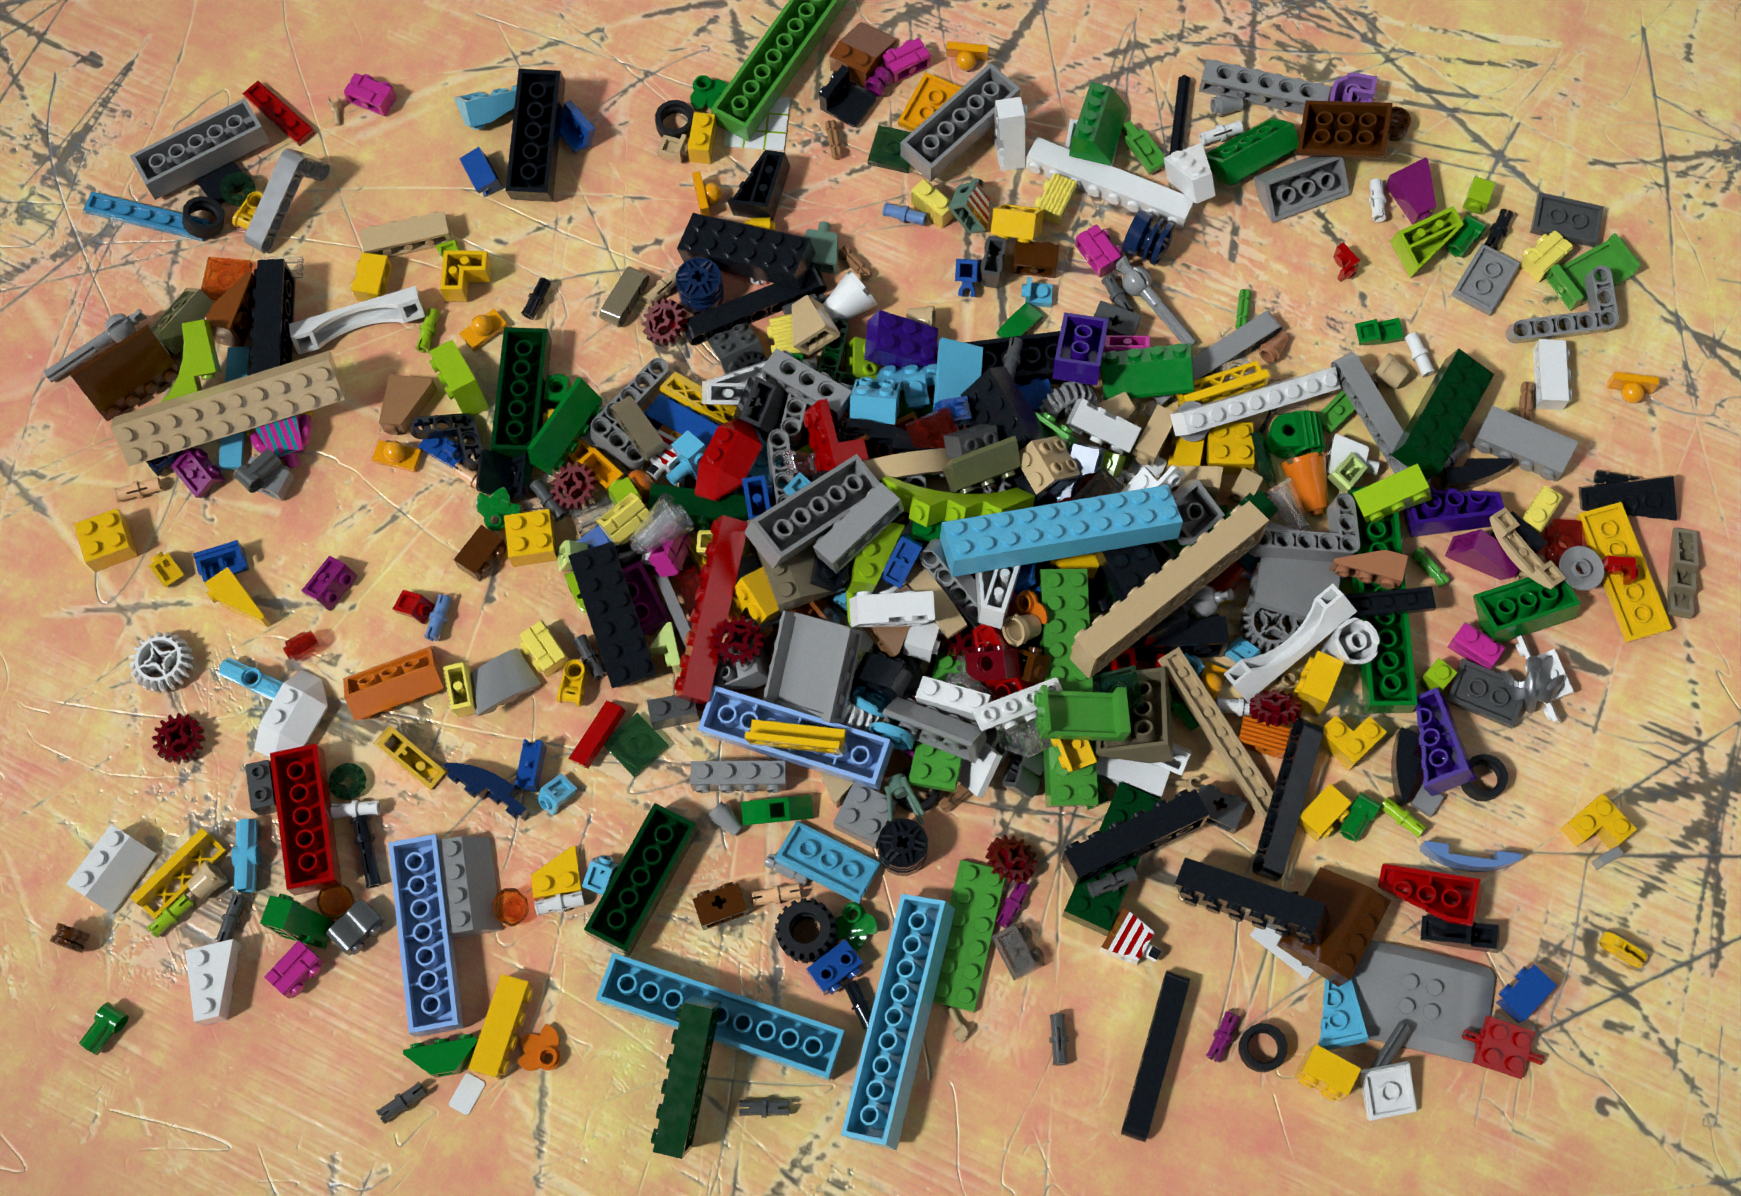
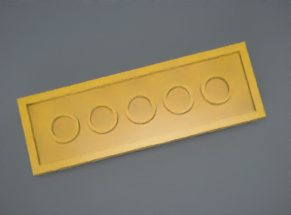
[1576,502,1672,643]

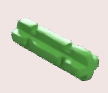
[1235,289,1252,329]
[1412,547,1450,587]

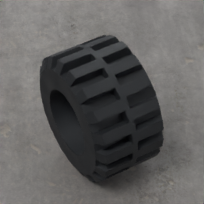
[775,898,838,964]

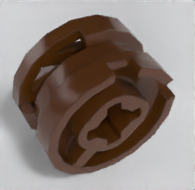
[1390,106,1411,141]
[50,923,90,953]

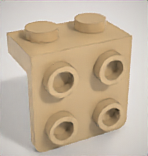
[1019,436,1080,495]

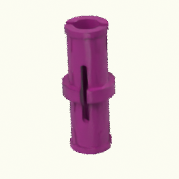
[995,881,1031,929]
[1206,1011,1240,1063]

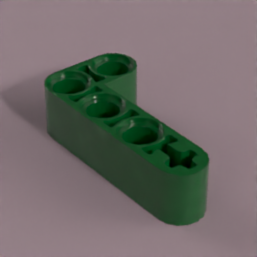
[817,318,857,396]

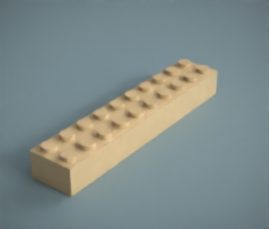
[110,351,346,467]
[1070,501,1269,679]

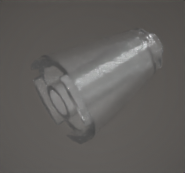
[1264,477,1311,531]
[630,493,694,555]

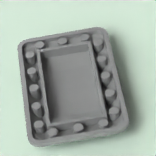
[1351,940,1495,1063]

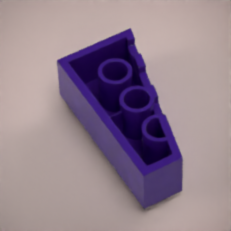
[1403,487,1504,537]
[1416,688,1477,796]

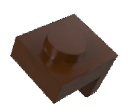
[1018,646,1051,683]

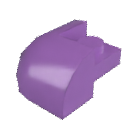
[1329,73,1377,102]

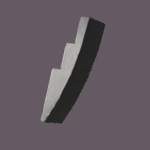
[844,418,938,454]

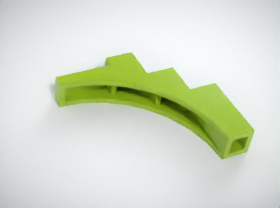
[162,319,221,402]
[882,476,1035,527]

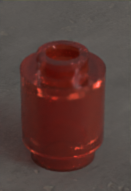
[283,630,320,661]

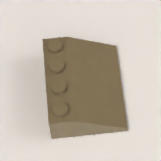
[747,518,846,613]
[1095,667,1173,763]

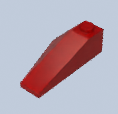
[972,624,1037,701]
[1378,864,1483,927]

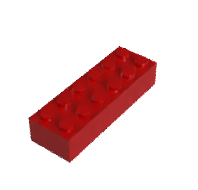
[270,743,342,896]

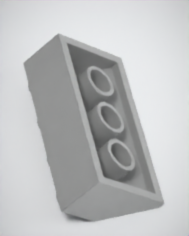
[1254,156,1350,222]
[1472,405,1579,482]
[882,697,987,763]
[438,836,502,939]

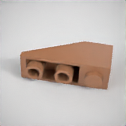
[1329,550,1408,589]

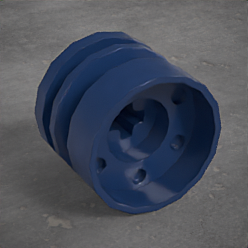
[1121,209,1175,266]
[676,257,724,315]

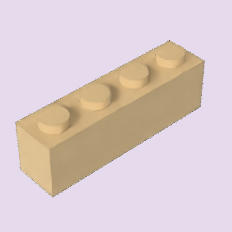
[360,211,452,258]

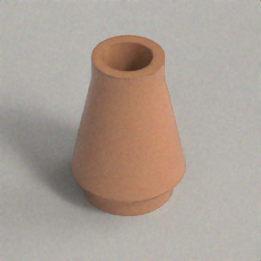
[1259,332,1289,363]

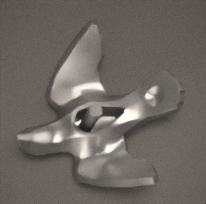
[1501,656,1564,713]

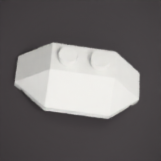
[254,670,328,758]

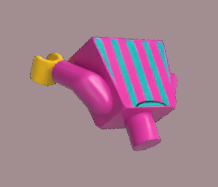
[245,410,313,469]

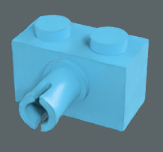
[665,430,707,486]

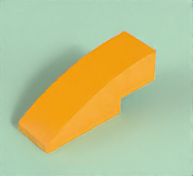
[567,438,624,491]

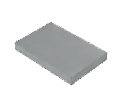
[1451,243,1521,316]

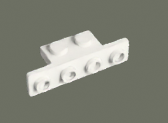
[1121,465,1186,492]
[1516,635,1575,724]
[972,677,1063,731]

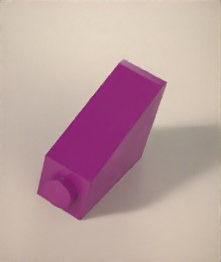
[1385,157,1436,225]
[1445,529,1520,580]

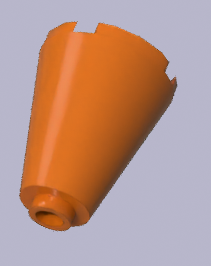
[1281,451,1329,516]

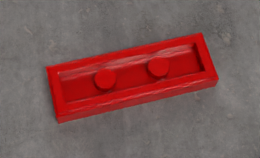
[569,700,626,769]

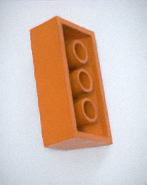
[343,646,444,721]

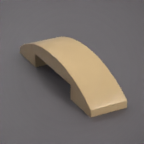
[863,449,952,483]
[1489,508,1566,589]
[904,560,968,639]

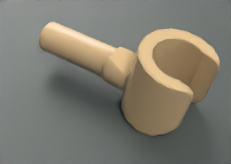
[327,95,342,126]
[1278,672,1296,688]
[1166,776,1201,792]
[948,1007,969,1043]

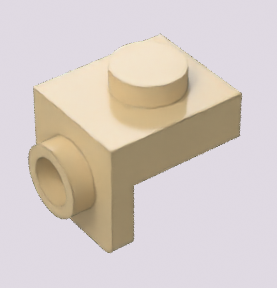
[657,134,688,163]

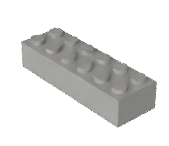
[900,63,1021,182]
[130,98,270,200]
[744,454,880,569]

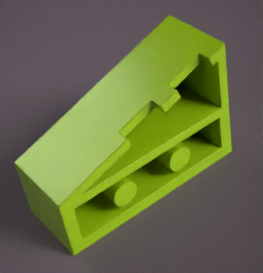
[1390,206,1464,278]
[429,339,489,417]
[1353,463,1432,523]
[847,522,905,594]

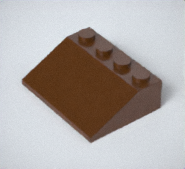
[1297,100,1393,158]
[70,325,180,421]
[1276,867,1391,987]

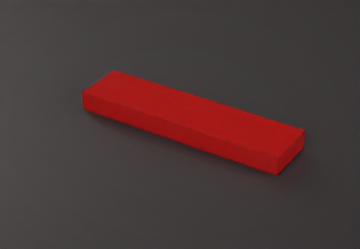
[242,81,315,146]

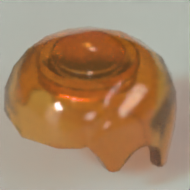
[316,883,354,920]
[492,888,529,927]

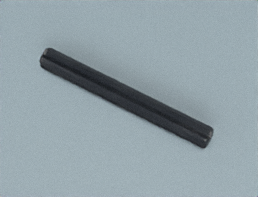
[1169,75,1191,155]

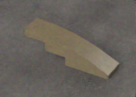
[1667,527,1699,619]

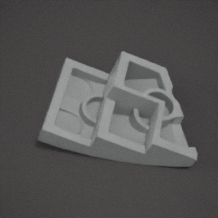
[470,648,541,717]

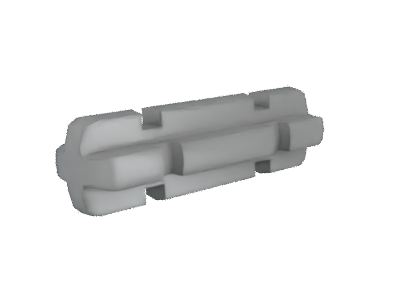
[764,853,809,885]

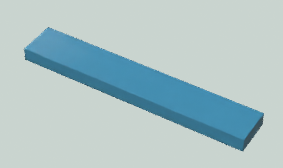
[83,192,212,242]

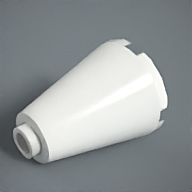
[823,271,877,321]
[1321,618,1379,665]

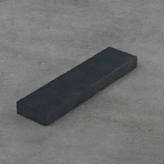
[1345,586,1436,619]

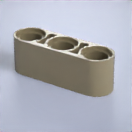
[599,266,650,327]
[610,396,666,461]

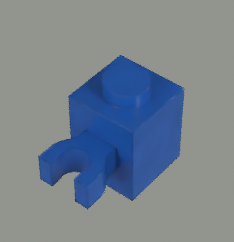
[955,258,981,297]
[933,396,972,426]

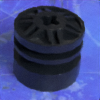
[878,818,928,876]

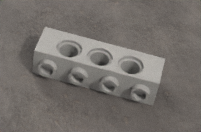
[761,348,852,422]

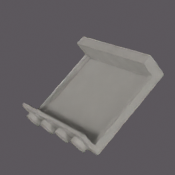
[1247,522,1343,620]
[763,610,864,723]

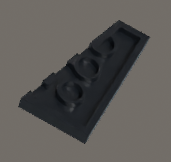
[1578,475,1677,521]

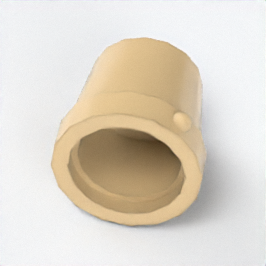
[906,306,936,327]
[1372,353,1409,389]
[1002,613,1042,647]
[187,860,228,900]

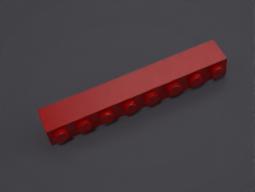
[674,515,748,704]

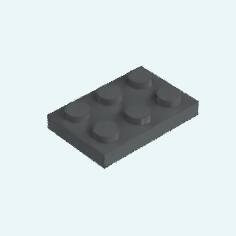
[1530,192,1604,247]
[1446,658,1524,729]

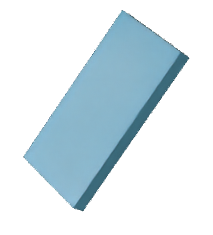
[932,337,983,428]
[774,821,881,904]

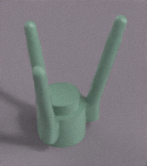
[884,774,925,825]

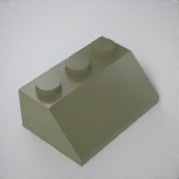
[150,288,214,355]
[943,436,1021,494]

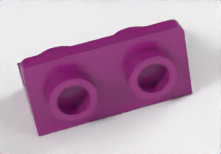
[171,448,225,498]
[301,556,357,611]

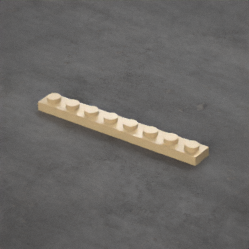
[1158,647,1273,820]

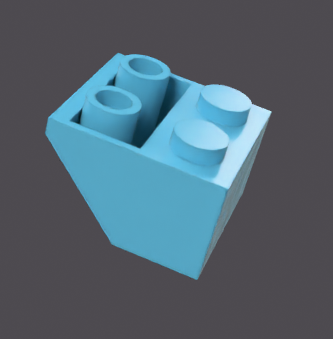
[850,377,901,424]

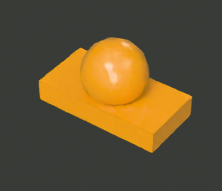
[946,41,989,71]
[692,171,722,216]
[459,309,508,352]
[1607,372,1659,403]
[372,440,422,472]
[1200,662,1228,703]

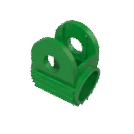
[1266,410,1326,459]

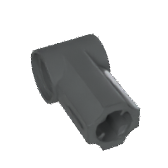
[234,448,283,493]

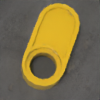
[1598,931,1648,968]

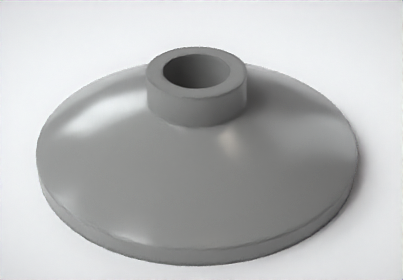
[1559,546,1604,591]

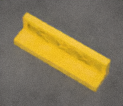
[1176,360,1270,405]
[660,372,737,424]
[744,719,847,755]
[130,828,228,920]

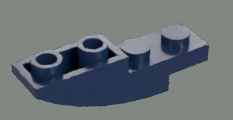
[444,762,530,821]

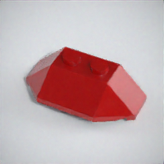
[695,419,763,502]

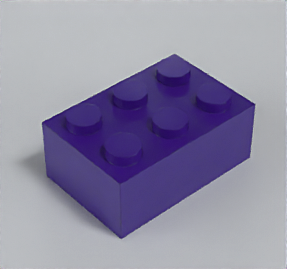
[864,310,938,367]
[1053,312,1109,385]

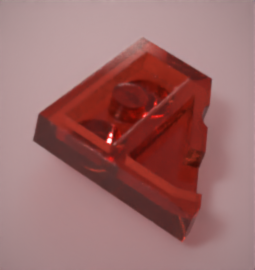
[905,406,957,449]

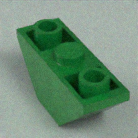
[741,795,814,825]
[403,1034,479,1078]

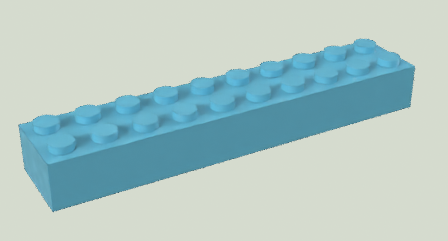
[940,485,1183,577]
[841,894,955,1150]
[596,953,845,1081]

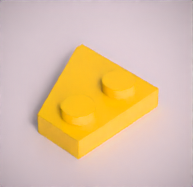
[531,846,582,900]

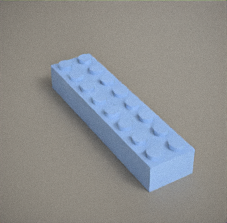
[697,685,894,790]
[388,834,464,1037]

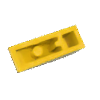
[205,567,271,627]
[373,726,446,790]

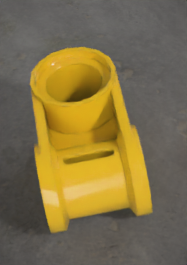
[232,191,263,230]
[557,660,588,707]

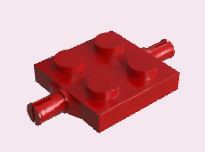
[1462,1015,1545,1080]

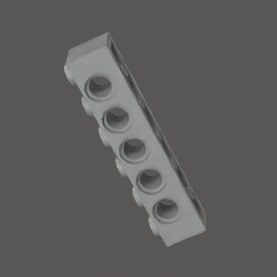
[1199,59,1331,115]

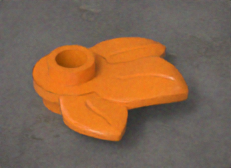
[1009,590,1048,624]
[517,1024,561,1071]

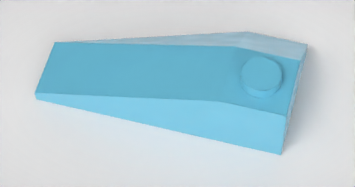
[454,85,517,129]

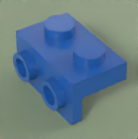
[560,100,595,153]

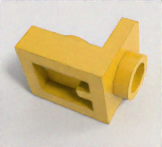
[148,551,185,588]

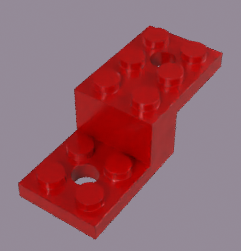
[803,399,869,472]

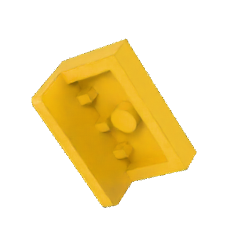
[1051,739,1097,773]

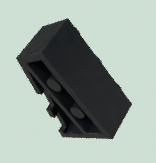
[727,150,790,221]

